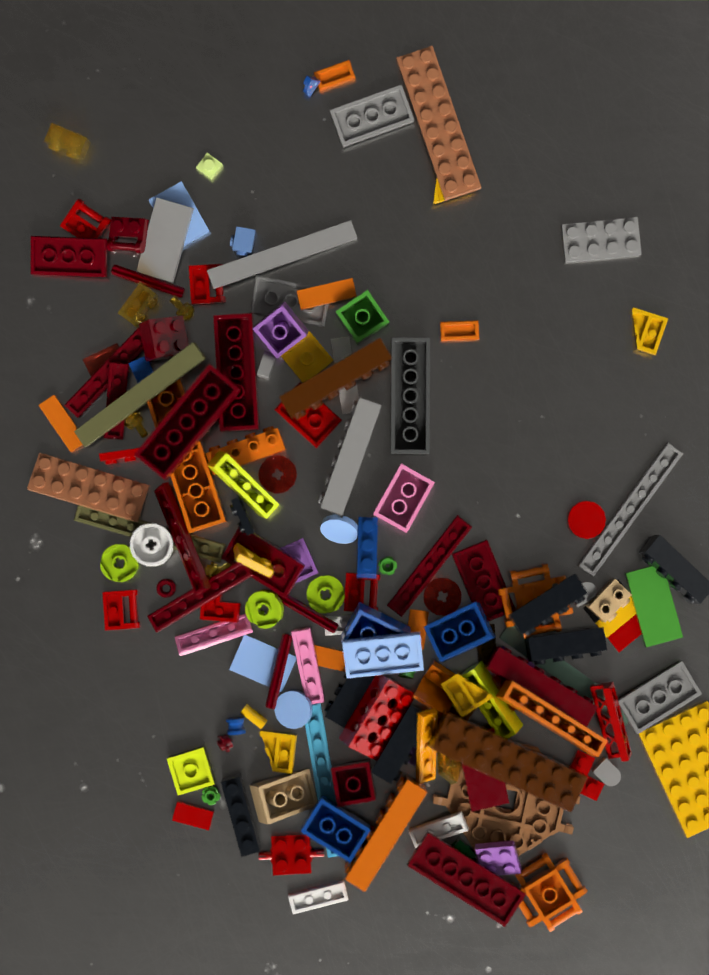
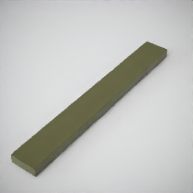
[74,342,206,447]
[74,505,226,563]

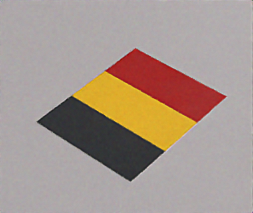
[583,580,641,652]

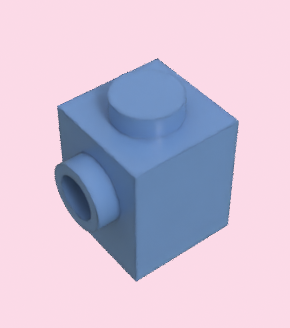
[230,226,256,257]

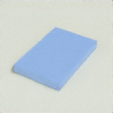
[149,181,210,246]
[229,635,296,692]

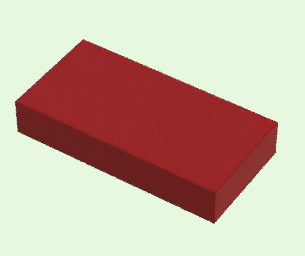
[172,801,214,830]

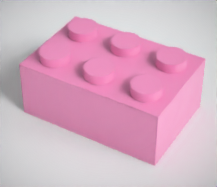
[373,464,435,533]

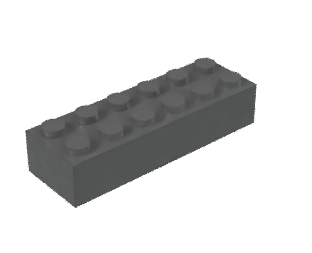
[390,338,430,455]

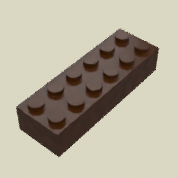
[279,338,392,420]

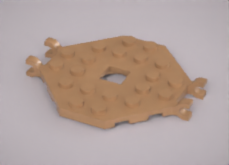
[432,742,581,857]

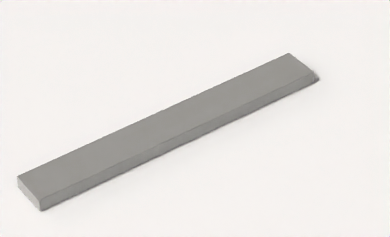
[207,220,357,289]
[577,442,683,577]

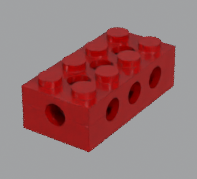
[339,675,414,761]

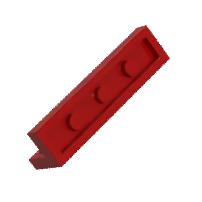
[590,682,632,762]

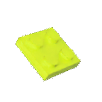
[167,747,215,796]

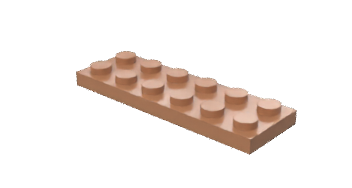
[27,453,150,523]

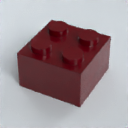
[139,316,189,362]
[331,759,377,807]

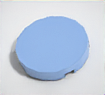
[320,514,358,544]
[274,690,313,729]

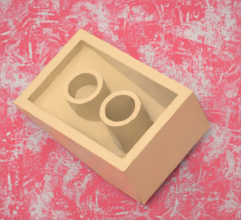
[249,768,318,824]

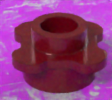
[216,734,233,753]

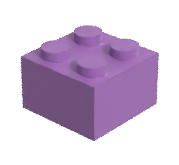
[253,301,309,358]

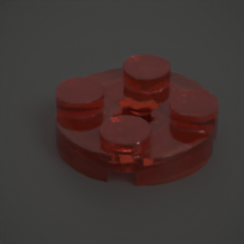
[258,455,297,494]
[423,577,462,616]

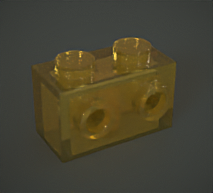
[44,123,91,160]
[118,282,159,327]

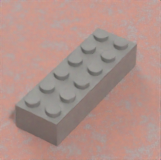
[318,397,381,516]

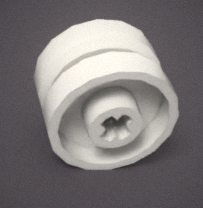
[130,524,174,567]

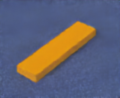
[416,708,438,784]

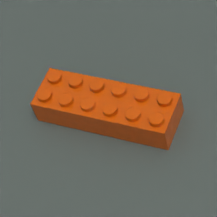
[344,774,427,892]

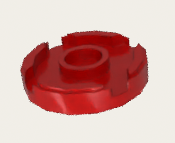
[567,501,606,539]

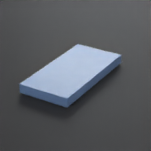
[342,631,424,678]

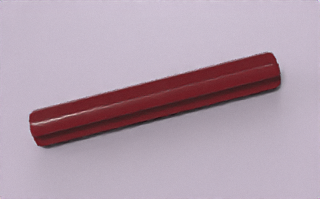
[111,265,185,298]
[278,594,339,633]
[265,633,292,709]

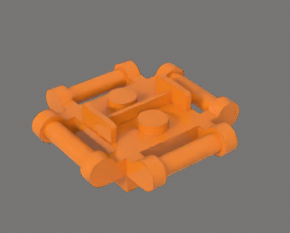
[498,563,574,639]
[515,853,588,932]

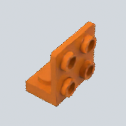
[413,660,456,716]

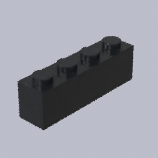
[639,535,709,604]
[508,574,588,636]
[525,627,607,665]
[324,673,376,728]
[371,704,423,784]
[221,773,261,857]

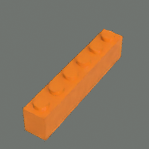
[496,680,608,758]

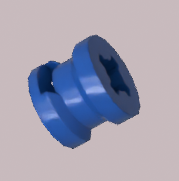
[226,717,246,735]

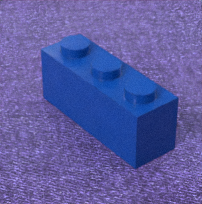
[357,517,378,579]

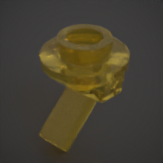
[169,295,194,321]
[124,412,148,438]
[206,561,231,578]

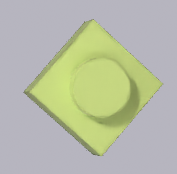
[196,153,223,180]

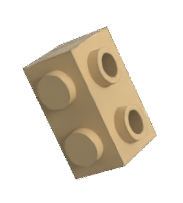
[586,578,632,623]

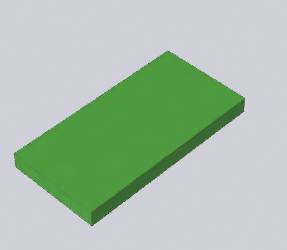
[625,566,683,647]

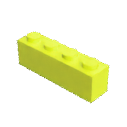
[207,451,279,519]
[461,661,523,738]

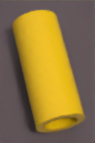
[240,704,268,729]

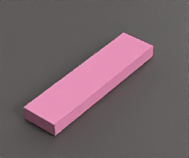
[174,613,253,656]
[291,627,325,704]

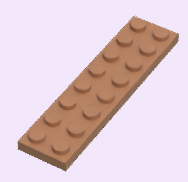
[396,46,481,201]

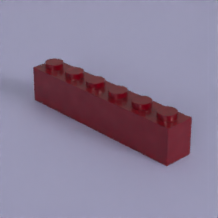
[484,646,598,727]

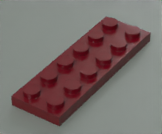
[407,831,526,927]

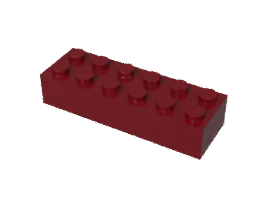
[213,313,260,432]
[134,364,241,480]

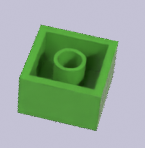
[336,290,389,345]

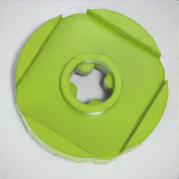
[100,544,139,582]
[307,575,345,614]
[245,589,284,629]

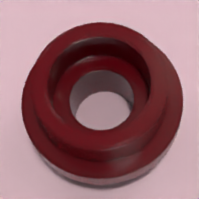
[156,579,176,598]

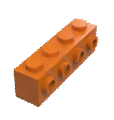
[205,426,286,476]

